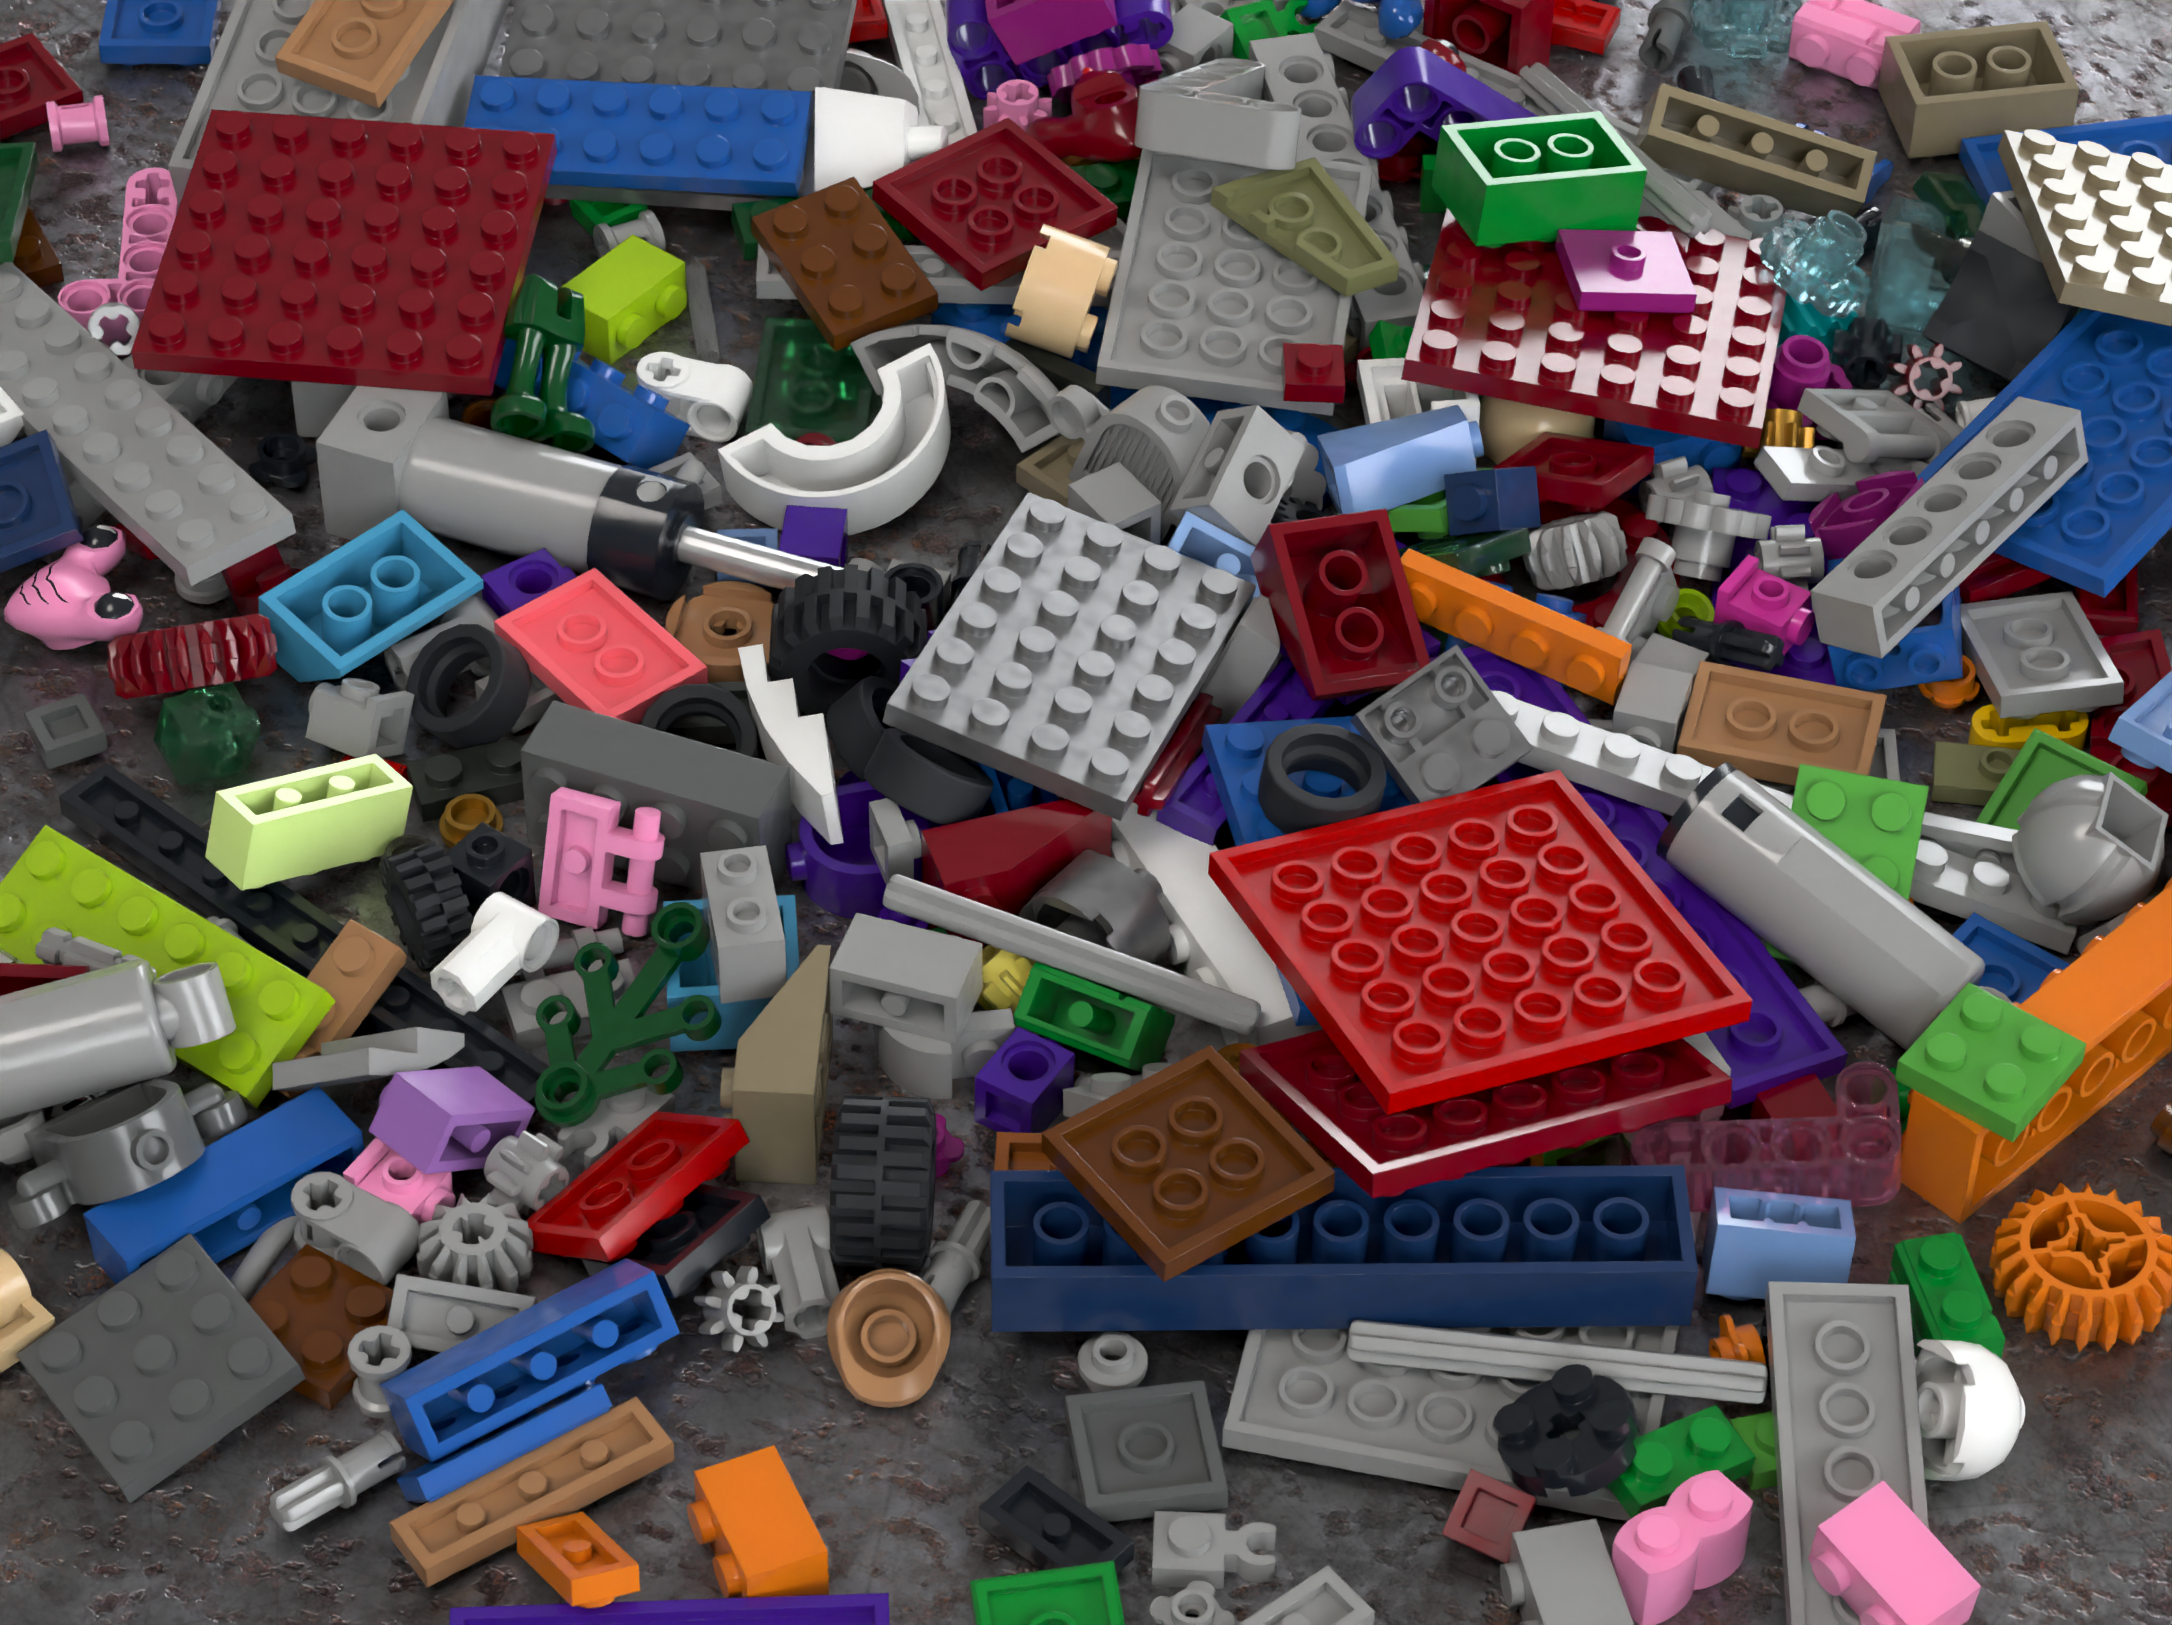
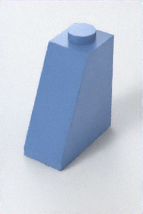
[1317,405,1484,515]

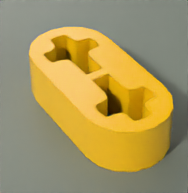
[1968,704,2089,751]

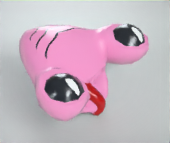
[4,524,143,650]

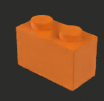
[687,1445,829,1598]

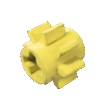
[977,945,1042,1016]

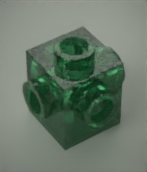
[153,682,261,786]

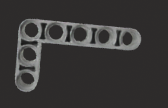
[1134,58,1302,170]

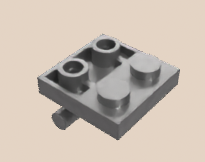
[1350,644,1533,805]

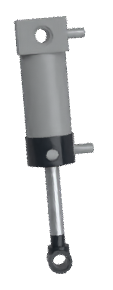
[316,386,944,634]

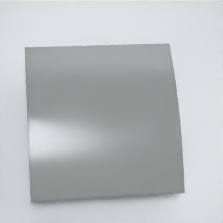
[273,1027,465,1091]

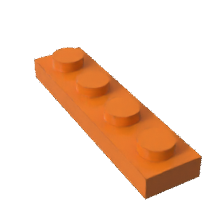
[1400,548,1632,705]

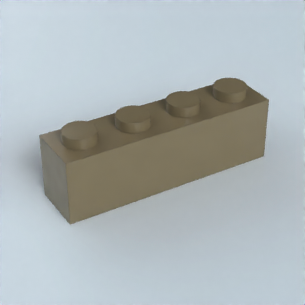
[1635,83,1877,222]

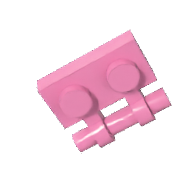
[538,786,665,937]

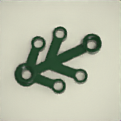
[535,902,722,1127]

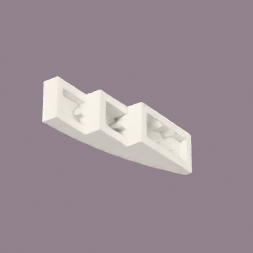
[738,644,844,845]

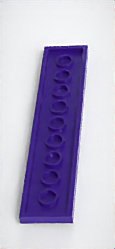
[1430,646,1848,1109]

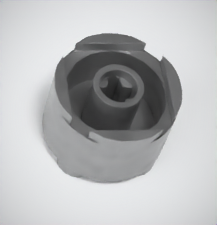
[1019,850,1171,993]

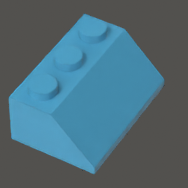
[258,509,484,683]

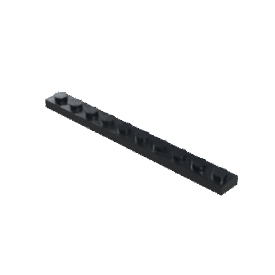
[59,763,549,1118]

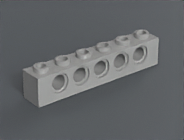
[1810,396,2088,659]

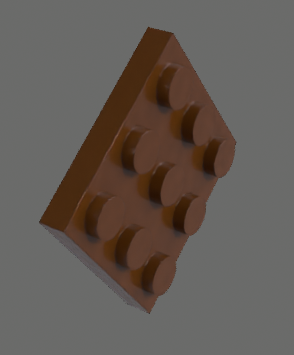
[1042,1045,1335,1282]

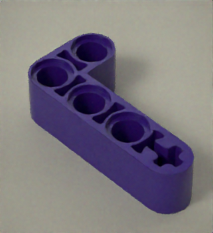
[944,0,1174,100]
[1351,46,1539,159]

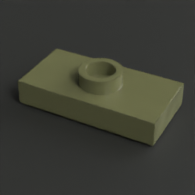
[1931,741,2021,806]

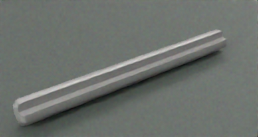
[1518,62,1712,238]
[883,874,1261,1036]
[1347,1320,1768,1404]

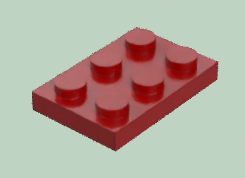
[526,1111,750,1262]

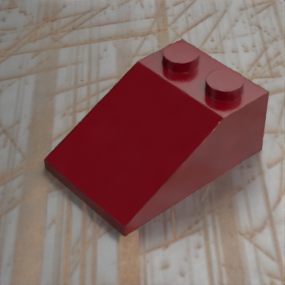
[1250,508,1430,701]
[921,799,1112,949]

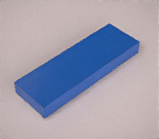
[397,1383,612,1503]

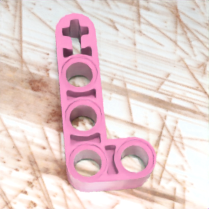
[58,167,179,357]

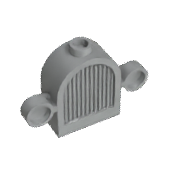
[1047,385,1210,546]

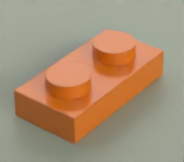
[516,1512,640,1608]

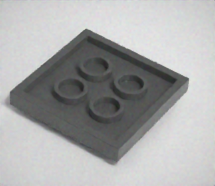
[16,1234,306,1503]

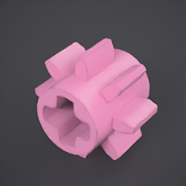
[983,79,1052,131]

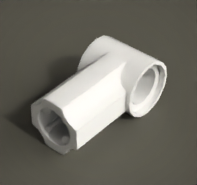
[430,892,559,1016]

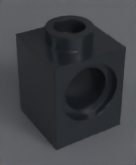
[445,822,536,920]

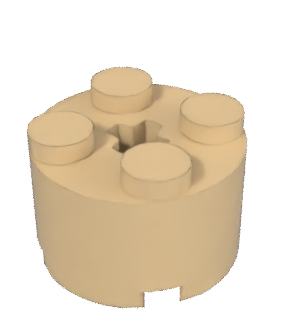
[1005,224,1118,359]

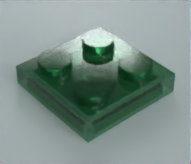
[1398,527,1532,577]

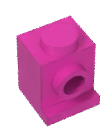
[1714,555,1815,655]

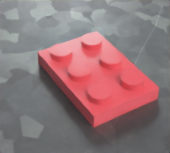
[494,568,708,724]

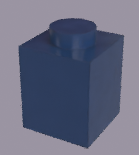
[1444,466,1541,536]

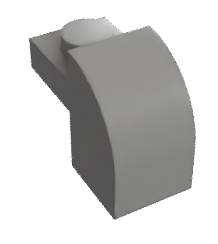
[873,1008,1015,1099]

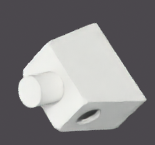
[814,87,949,192]

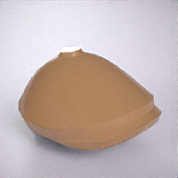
[827,1268,951,1408]

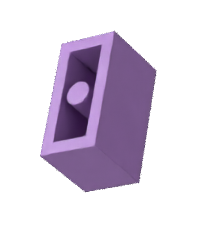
[368,1066,536,1174]

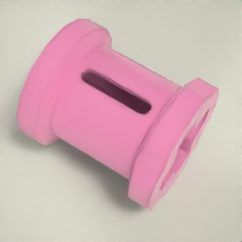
[46,95,110,152]

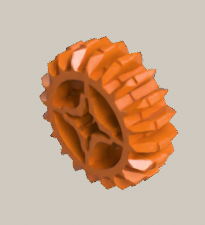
[1989,1182,2172,1353]

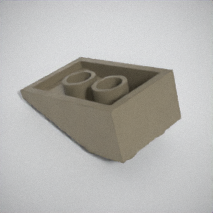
[720,945,833,1185]

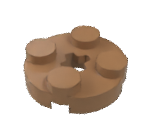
[666,581,774,682]

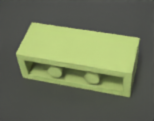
[205,754,413,891]

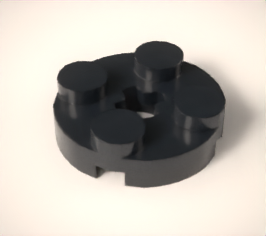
[1494,1364,1641,1498]

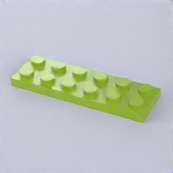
[0,825,336,1109]

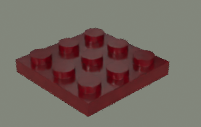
[872,117,1118,291]

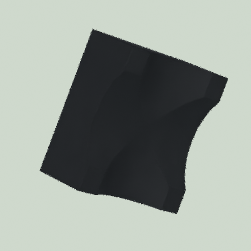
[1922,230,2079,383]

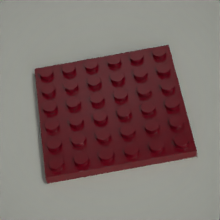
[131,109,557,396]
[1401,208,1795,449]

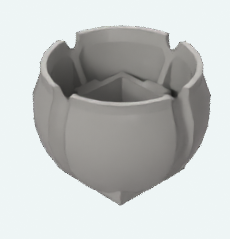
[2012,772,2169,925]

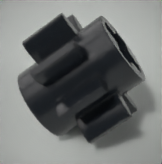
[1831,317,1903,389]

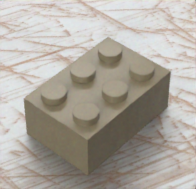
[1878,20,2079,158]

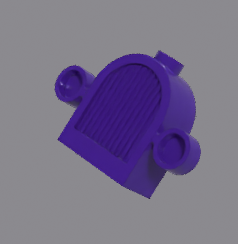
[785,771,942,930]

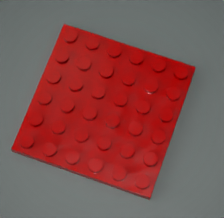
[1208,770,1752,1115]

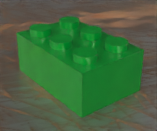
[1431,111,1647,248]

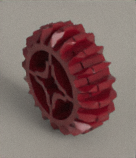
[106,614,278,699]

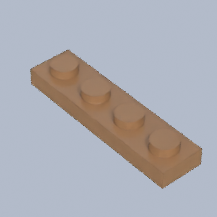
[389,1396,675,1588]

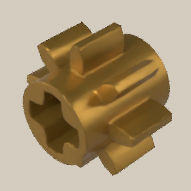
[1742,409,1815,470]

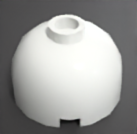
[1915,1339,2025,1481]

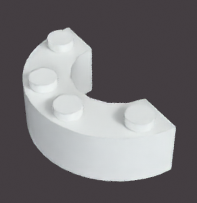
[718,343,951,535]

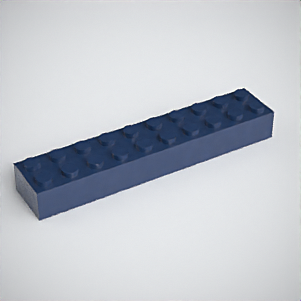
[990,1165,1698,1332]

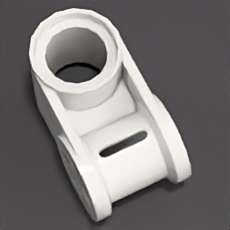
[636,352,754,443]

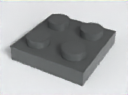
[1065,1380,1228,1522]

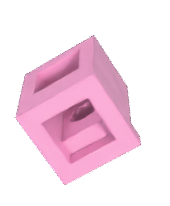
[343,1137,456,1225]

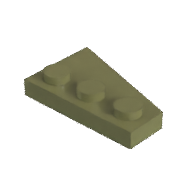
[1211,157,1399,297]

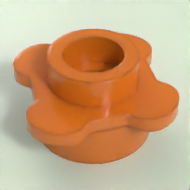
[1709,1314,1766,1365]

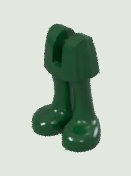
[490,274,595,453]

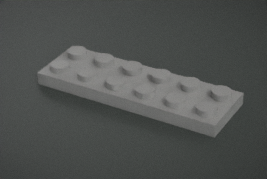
[1765,1281,1929,1625]

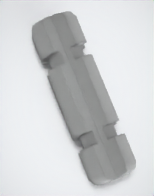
[35,927,157,977]

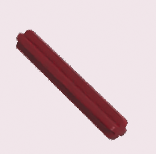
[1133,693,1222,817]

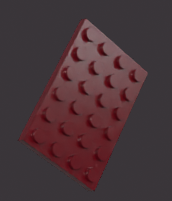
[1239,1029,1732,1198]

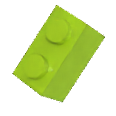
[562,234,687,365]

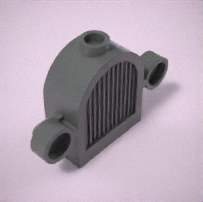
[7,1078,249,1230]

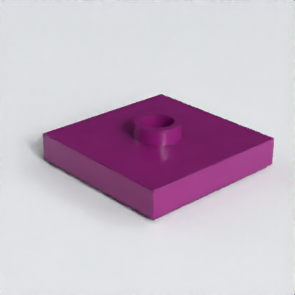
[1555,229,1697,313]

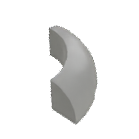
[850,324,1060,453]

